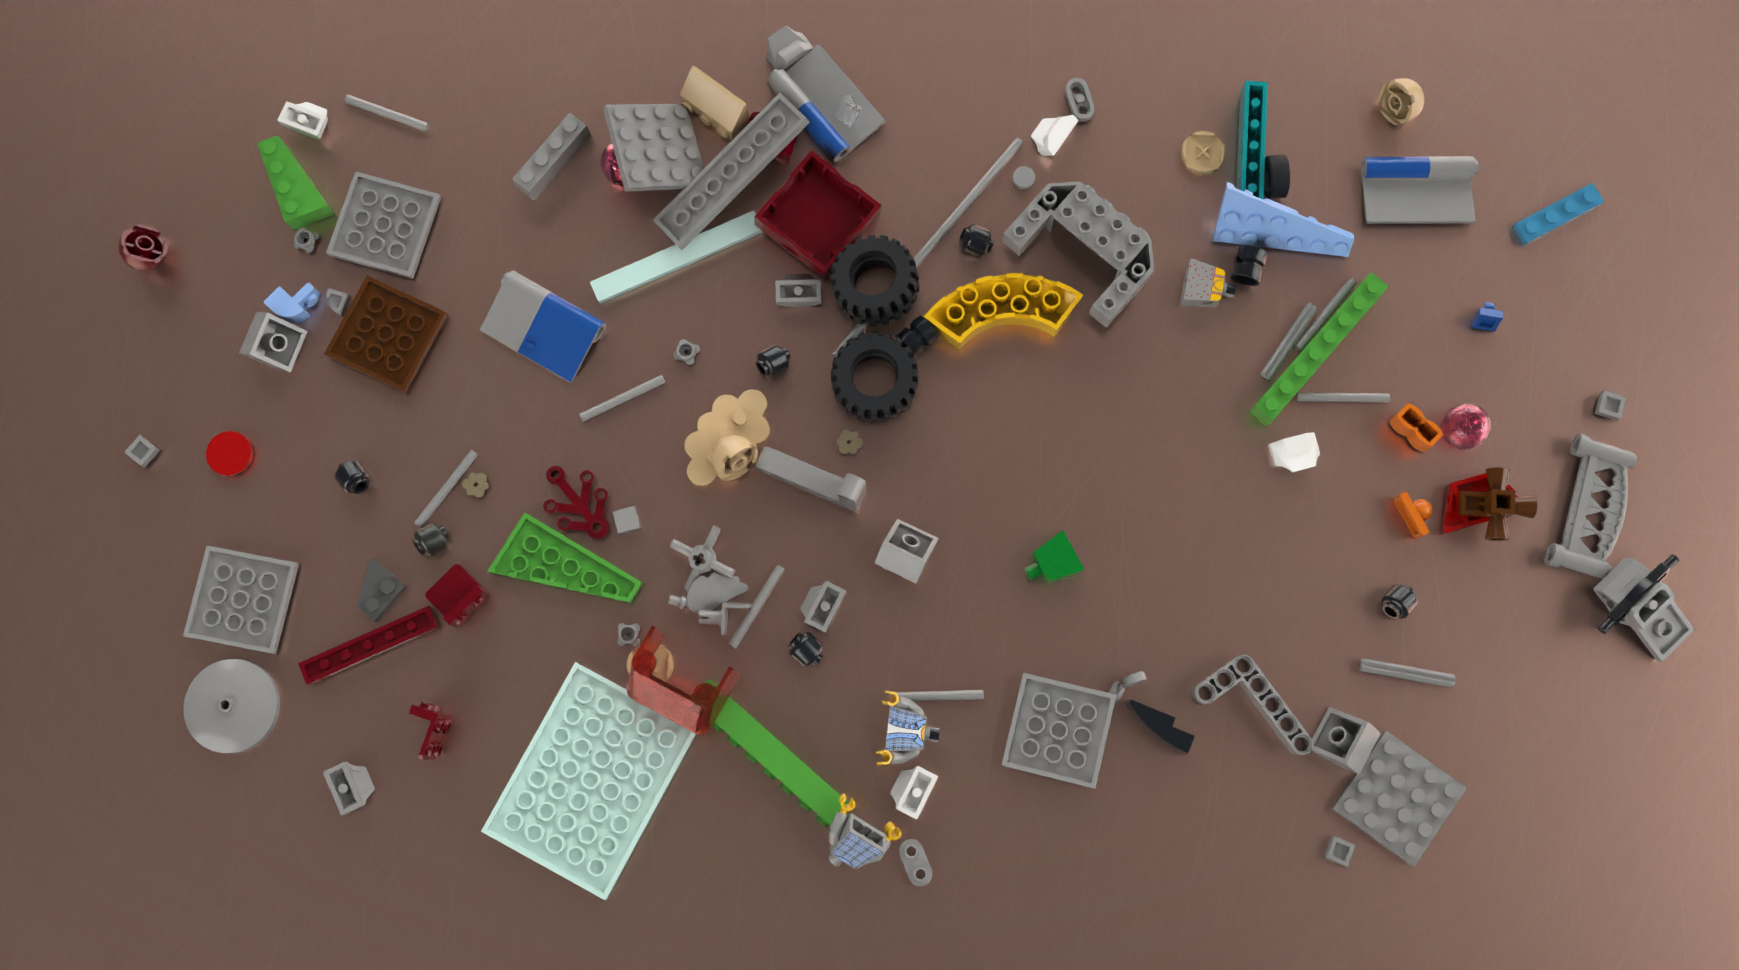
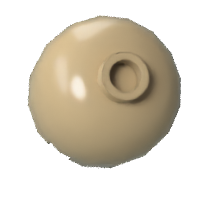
[1378,78,1425,125]
[711,435,758,481]

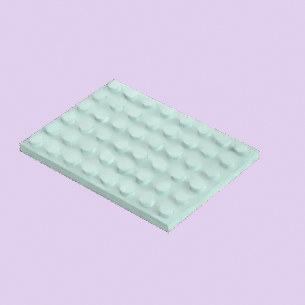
[481,662,699,900]

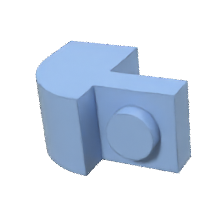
[263,282,322,323]

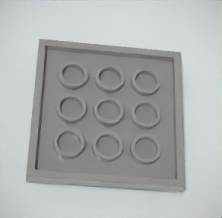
[603,104,704,192]
[326,171,441,279]
[183,546,299,654]
[1002,673,1117,789]
[1331,731,1467,867]

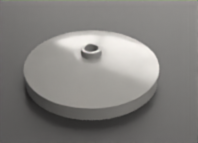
[183,659,280,753]

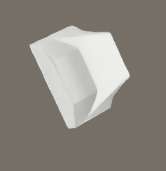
[277,101,328,139]
[1031,115,1079,156]
[1268,432,1320,472]
[890,766,938,820]

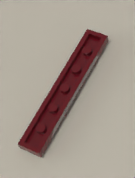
[298,606,439,685]

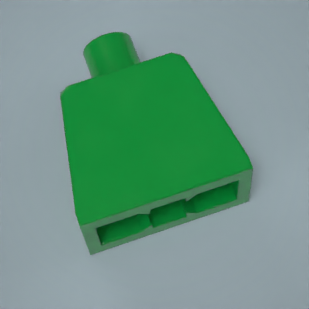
[1024,530,1084,584]

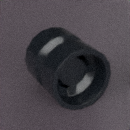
[1231,245,1268,286]
[895,315,938,357]

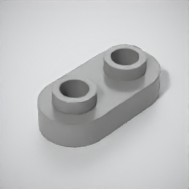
[1065,78,1095,122]
[899,839,932,886]

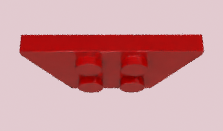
[1442,473,1518,534]

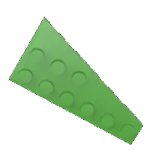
[487,512,643,603]

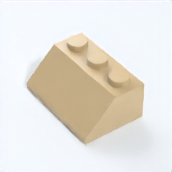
[680,65,750,140]

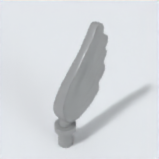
[668,572,748,614]

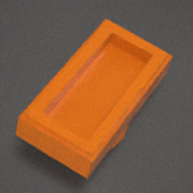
[1393,491,1433,539]

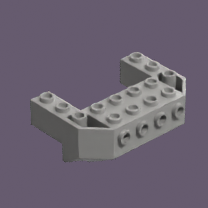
[1002,181,1154,328]

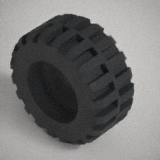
[830,235,920,326]
[831,331,918,423]

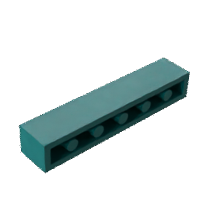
[1236,80,1268,199]

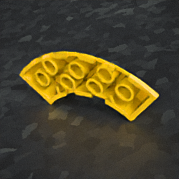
[924,273,1083,350]

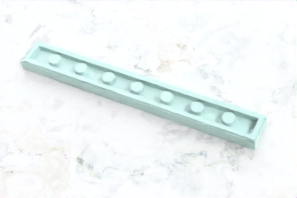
[590,210,763,304]

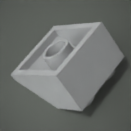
[239,312,308,372]
[875,519,939,583]
[1311,707,1381,775]

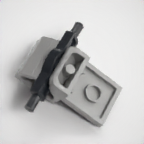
[1593,554,1695,662]

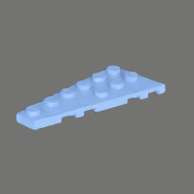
[1213,182,1354,257]

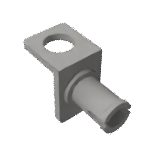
[699,602,752,636]

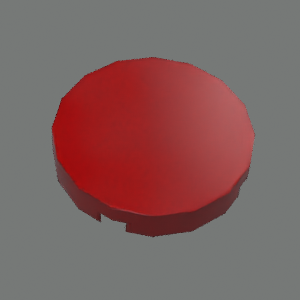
[206,431,254,477]

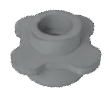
[293,228,319,253]
[673,339,700,365]
[617,623,641,647]

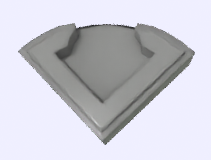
[326,288,351,317]

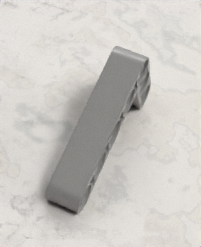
[755,446,867,511]
[1191,655,1313,756]

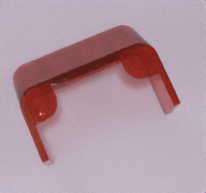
[627,625,740,735]

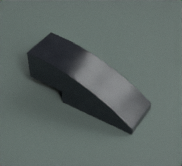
[1126,700,1195,754]

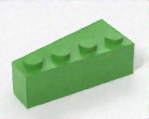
[257,135,336,231]

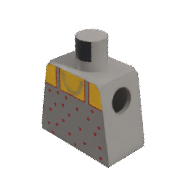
[1180,259,1236,307]

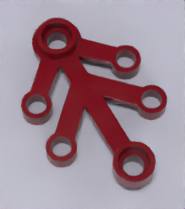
[543,466,609,539]

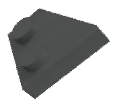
[357,558,407,622]

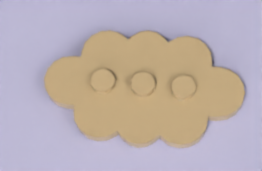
[684,389,770,487]

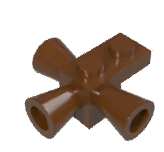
[1458,467,1537,541]

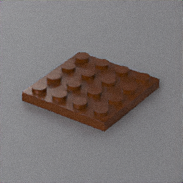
[324,275,448,393]

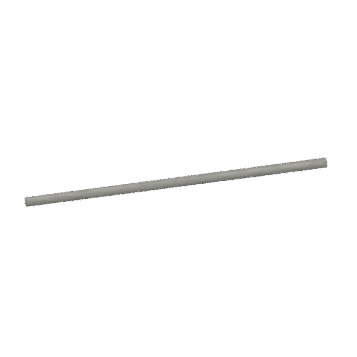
[832,137,1023,357]

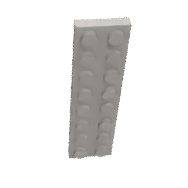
[653,93,810,250]

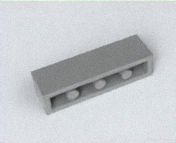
[512,112,591,201]

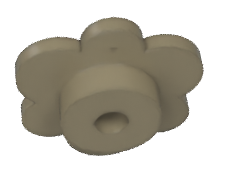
[836,429,863,455]
[462,472,489,498]

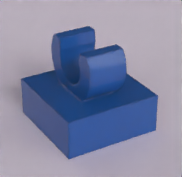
[1472,302,1503,332]

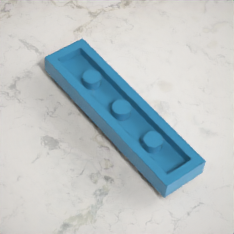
[1513,183,1605,245]

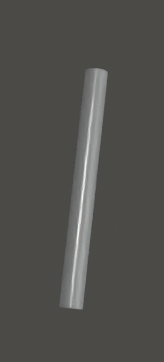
[345,95,429,132]
[1294,278,1357,351]
[580,375,666,422]
[1296,392,1390,403]
[414,450,478,528]
[728,565,785,649]
[889,690,984,701]

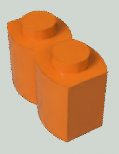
[1389,403,1443,452]

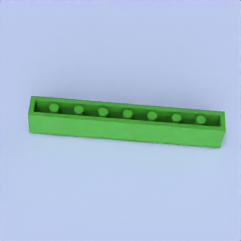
[1250,272,1389,426]
[690,679,849,827]

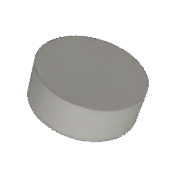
[1013,166,1035,190]
[1122,671,1147,688]

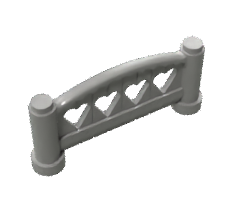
[1544,433,1637,579]

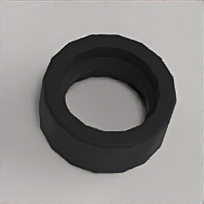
[1264,155,1290,199]

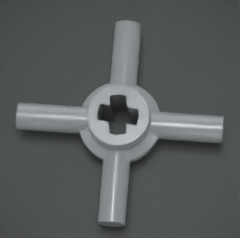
[670,525,735,591]

